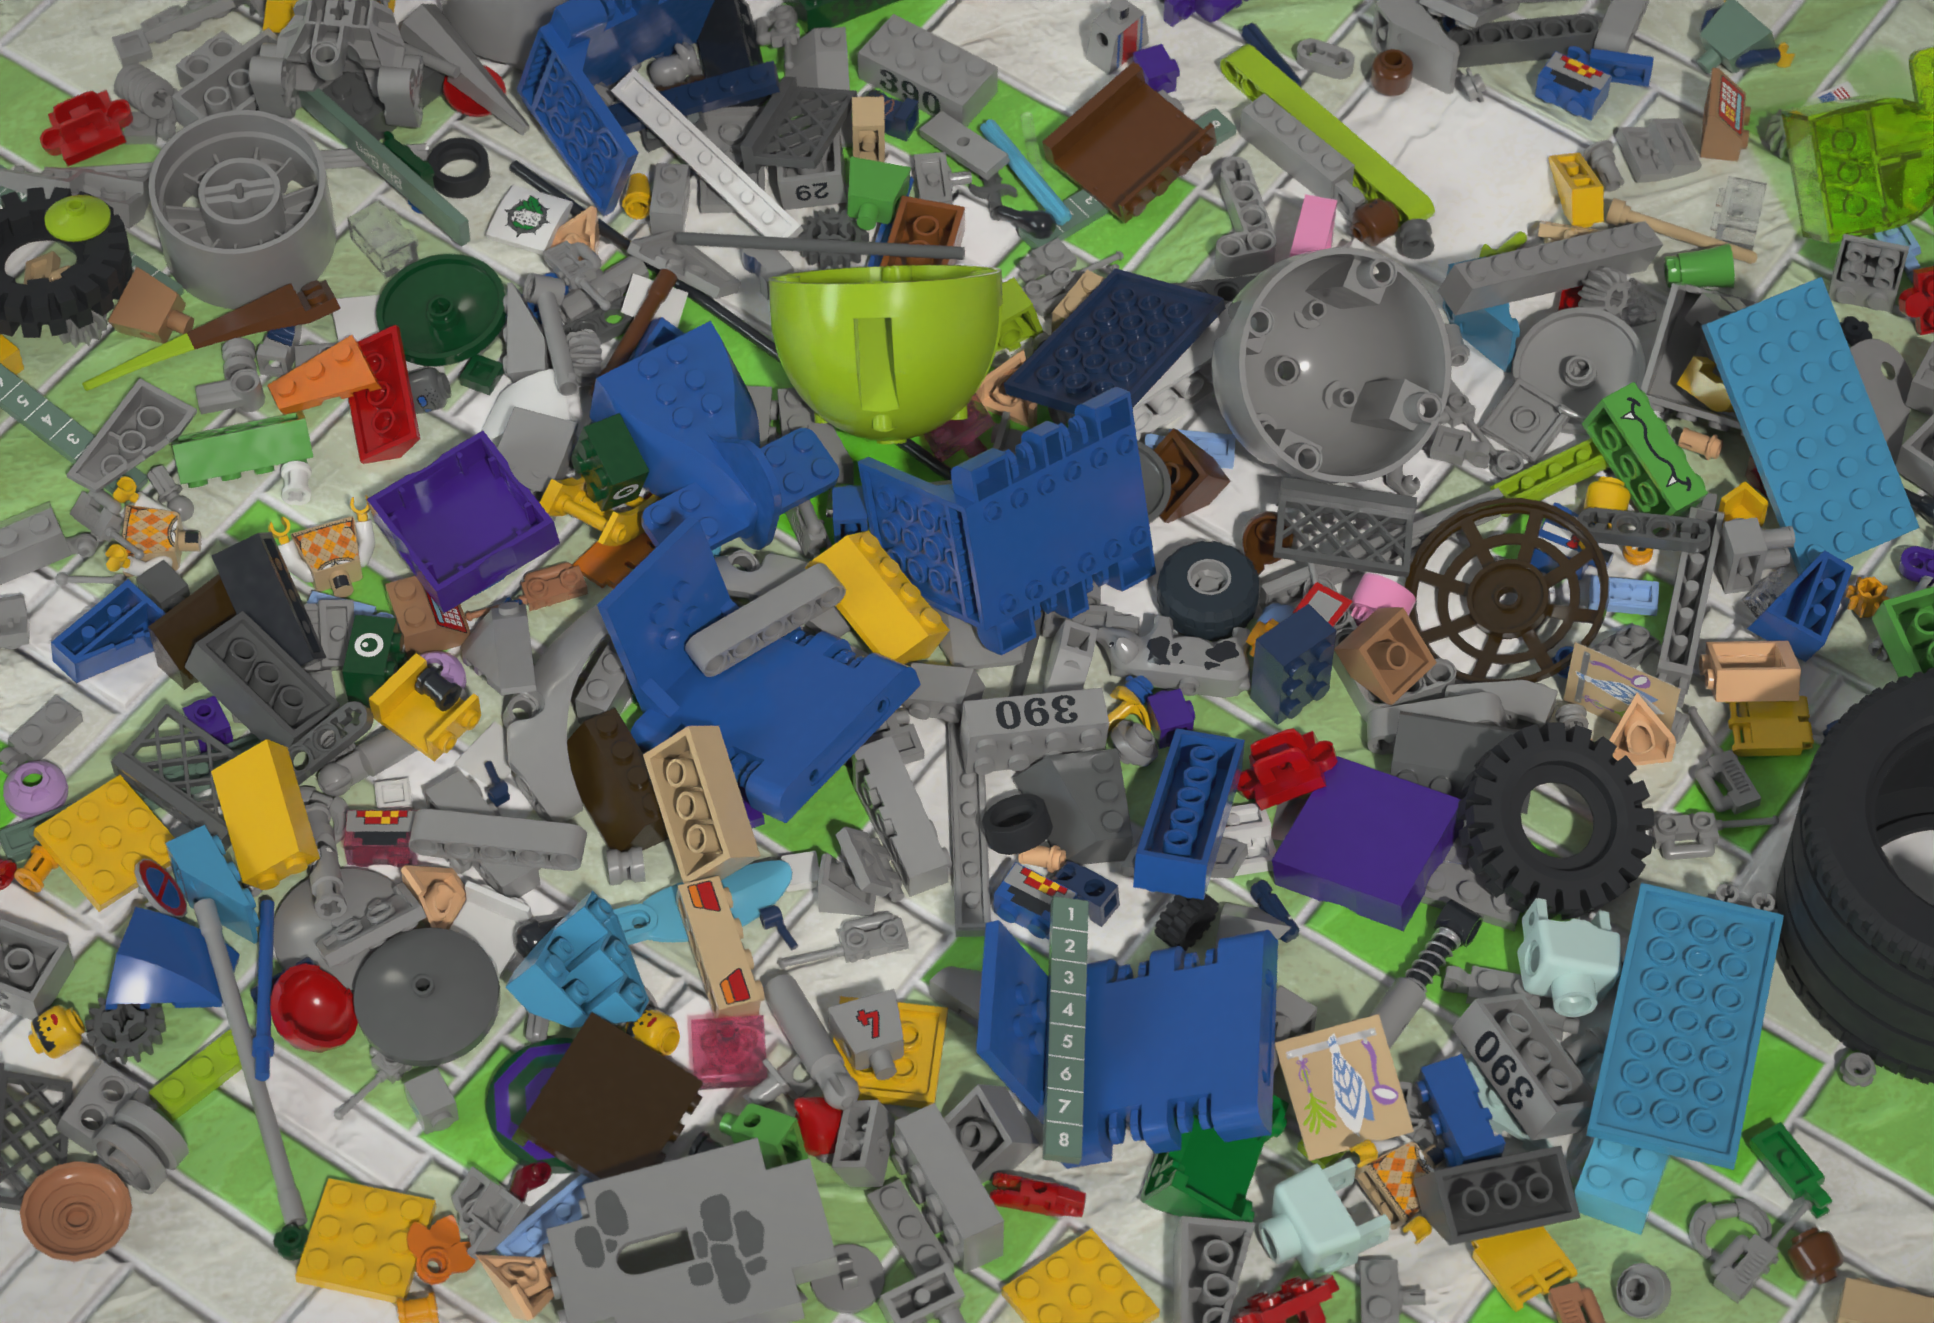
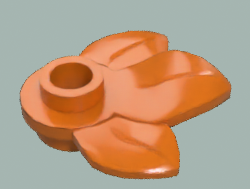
[407,1215,477,1285]

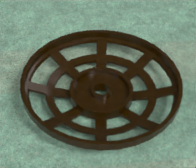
[1405,498,1610,683]

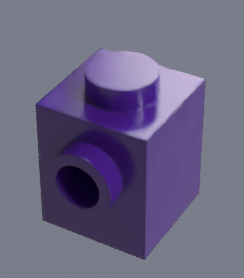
[1133,44,1180,94]
[1147,689,1195,749]
[182,696,234,754]

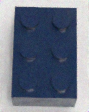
[1250,604,1336,725]

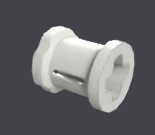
[281,461,312,505]

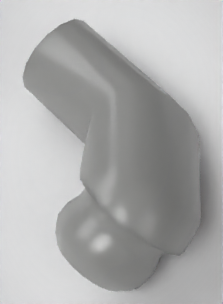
[1386,465,1421,496]
[65,533,98,557]

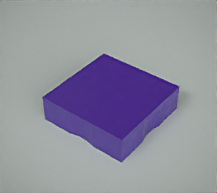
[367,430,560,614]
[1272,756,1464,931]

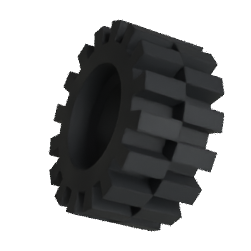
[1154,893,1219,951]

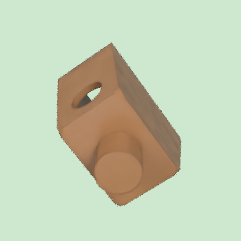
[108,267,194,344]

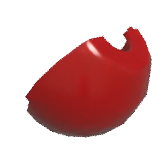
[270,963,358,1053]

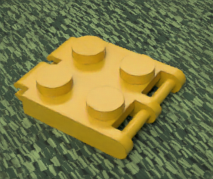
[1725,696,1814,756]
[1471,1226,1578,1312]

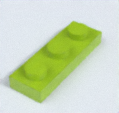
[148,1029,242,1122]

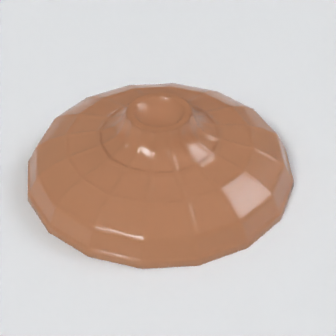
[20,1161,132,1262]

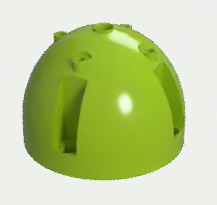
[769,265,1003,444]

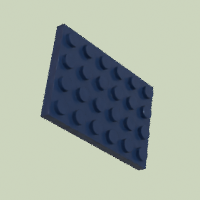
[1004,268,1226,415]

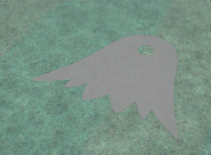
[1850,339,1913,466]

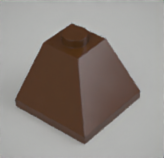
[1153,428,1231,523]

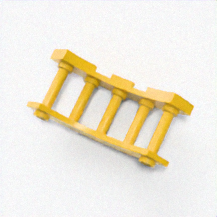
[539,475,662,546]

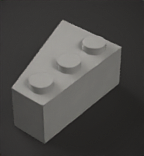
[777,388,854,489]

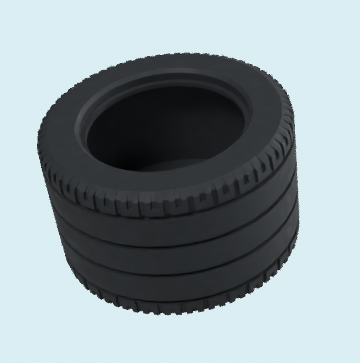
[1774,668,1934,1085]

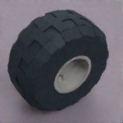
[1157,541,1259,641]

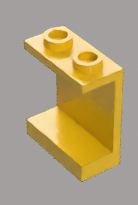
[369,653,481,762]

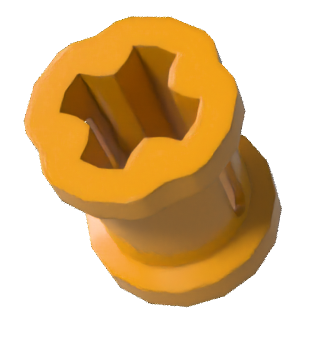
[14,845,59,892]
[397,1292,439,1323]

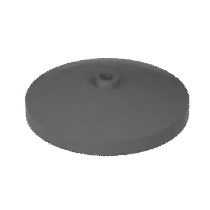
[354,928,500,1067]

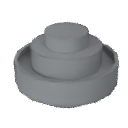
[1111,720,1159,767]
[1616,1263,1672,1320]

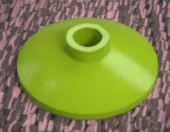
[45,195,111,242]

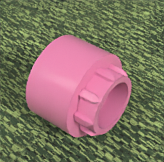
[1349,573,1416,626]

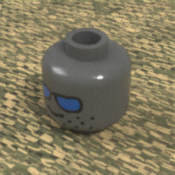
[408,367,451,414]

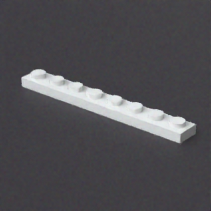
[611,69,804,253]

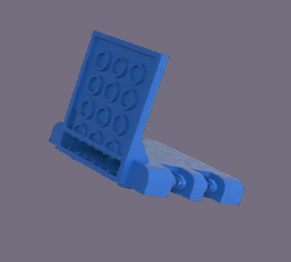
[517,0,714,217]
[858,387,1157,656]
[597,516,921,823]
[976,920,1278,1169]

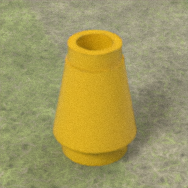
[622,173,652,219]

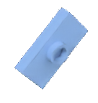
[1588,575,1659,616]

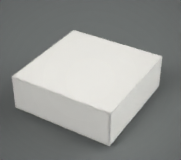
[374,778,413,811]
[781,851,820,892]

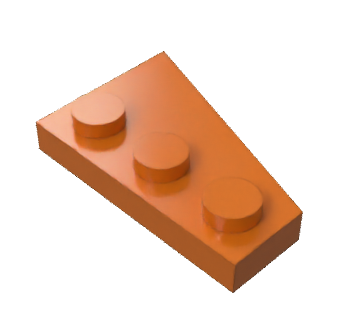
[267,335,381,414]

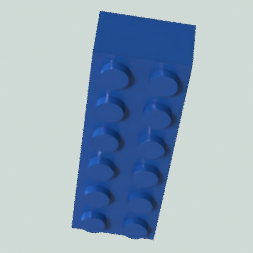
[1133,728,1245,900]

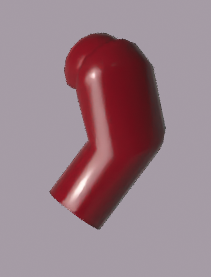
[509,1161,552,1203]

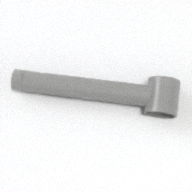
[523,273,579,396]

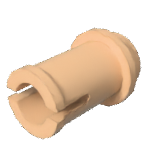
[1678,427,1723,460]
[1018,845,1066,873]

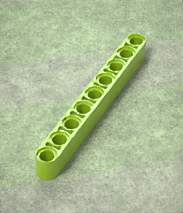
[1220,44,1435,228]

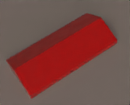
[349,325,421,464]

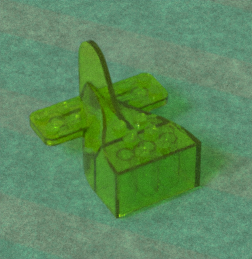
[1781,45,1934,244]

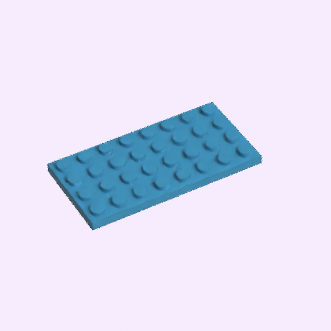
[1701,277,1920,575]
[1586,883,1784,1170]

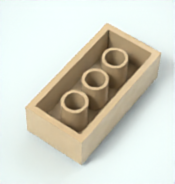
[643,726,761,884]

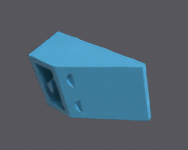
[1443,256,1520,373]
[166,825,260,944]

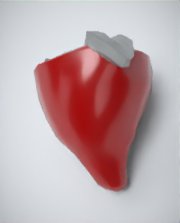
[794,1096,843,1163]

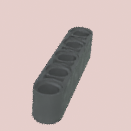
[1448,14,1599,68]

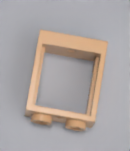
[1699,641,1801,702]

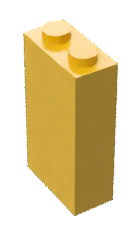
[211,739,320,890]

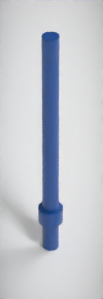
[252,900,275,1081]

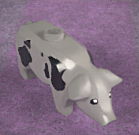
[1096,616,1251,698]

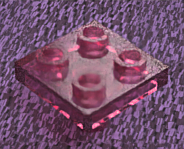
[924,393,995,463]
[691,1015,767,1090]

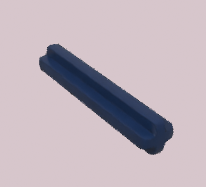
[1242,22,1302,87]

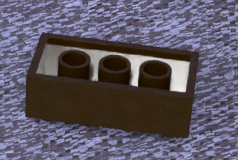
[148,574,237,690]
[567,708,669,852]

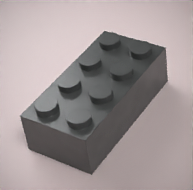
[321,40,446,141]

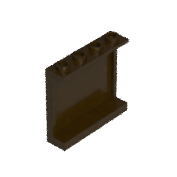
[511,1012,703,1181]

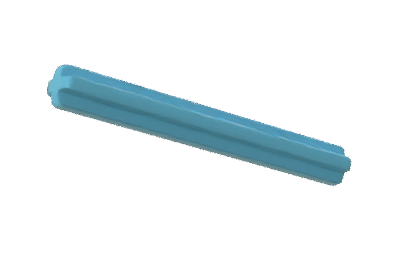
[980,119,1072,226]

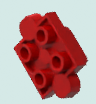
[39,90,133,167]
[1899,266,1934,335]
[1237,728,1338,811]
[1232,1274,1340,1323]

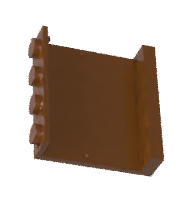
[1042,61,1217,224]

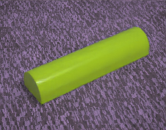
[1490,438,1610,517]

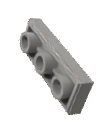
[919,111,1010,180]

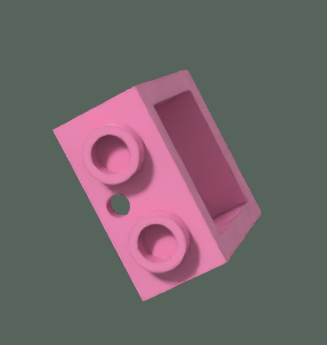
[1290,194,1337,257]

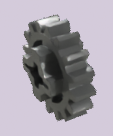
[799,208,869,270]
[85,997,167,1065]

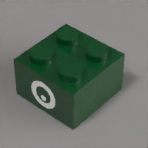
[572,413,650,512]
[342,615,407,710]

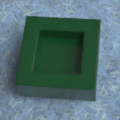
[460,354,505,396]

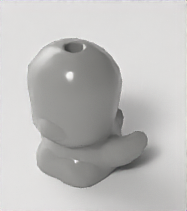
[650,42,702,86]

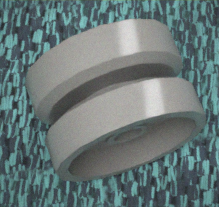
[92,1100,189,1194]

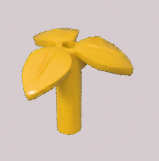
[1108,686,1151,732]

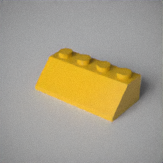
[805,531,950,664]

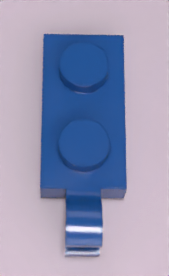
[1567,46,1654,87]

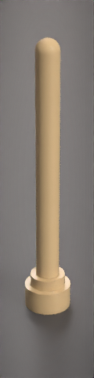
[1606,198,1758,264]

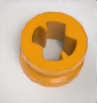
[1622,546,1654,565]

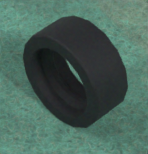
[428,137,491,199]
[982,794,1053,855]

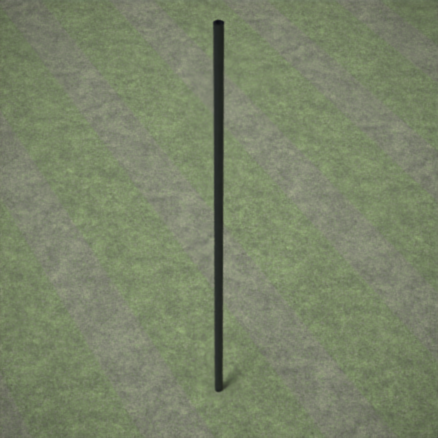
[509,160,952,480]

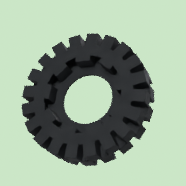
[0,187,133,338]
[1457,722,1655,920]

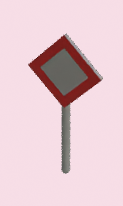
[1292,533,1353,627]

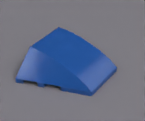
[105,907,240,1010]

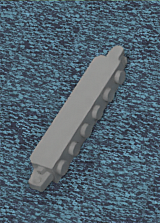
[1655,493,1725,708]

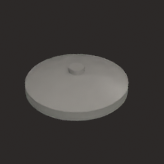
[1513,307,1647,434]
[273,869,417,996]

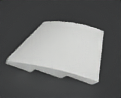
[481,369,570,448]

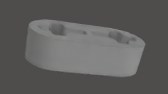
[1296,38,1355,79]

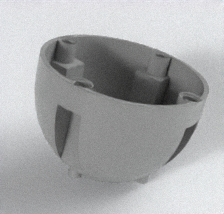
[1212,247,1452,484]

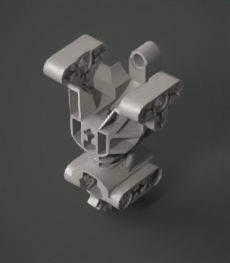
[249,0,424,128]

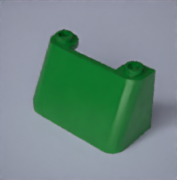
[1141,1094,1289,1223]

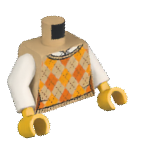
[105,477,201,577]
[268,495,375,598]
[1349,1139,1446,1245]

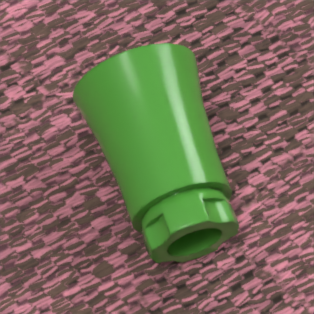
[1664,243,1735,288]

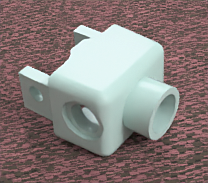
[1517,898,1622,1017]
[1259,1157,1391,1279]

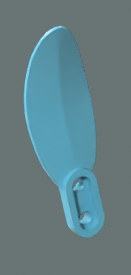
[613,860,792,945]

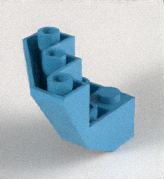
[505,891,649,1028]

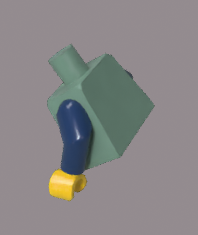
[1696,0,1795,74]

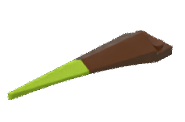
[82,280,341,391]

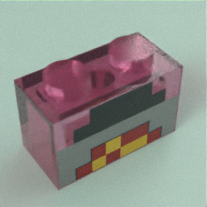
[344,810,419,867]

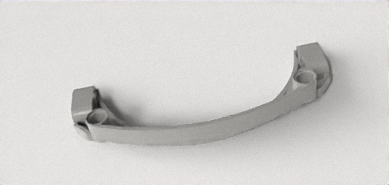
[503,550,853,823]

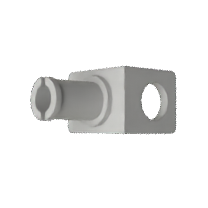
[743,1055,818,1107]

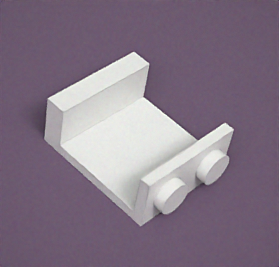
[449,881,533,980]

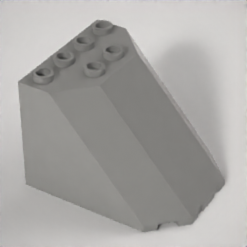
[1641,282,1757,437]

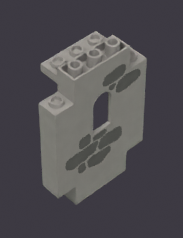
[542,1138,840,1323]

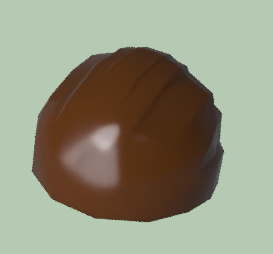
[1242,511,1294,576]

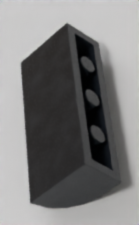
[697,0,772,107]
[212,532,327,669]

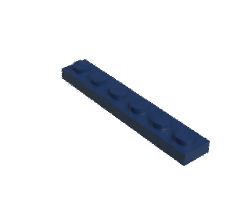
[607,60,780,134]

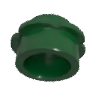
[273,1224,309,1260]

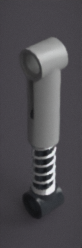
[1370,899,1483,1049]

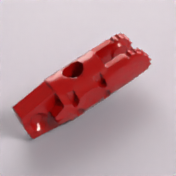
[989,1173,1086,1217]

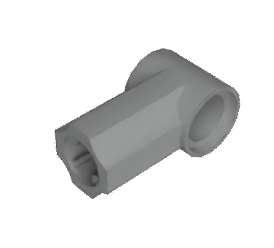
[195,369,265,415]

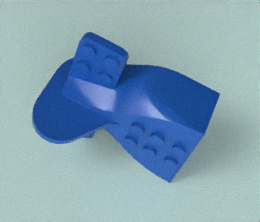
[589,321,839,551]

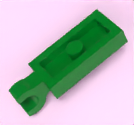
[1749,1122,1832,1219]

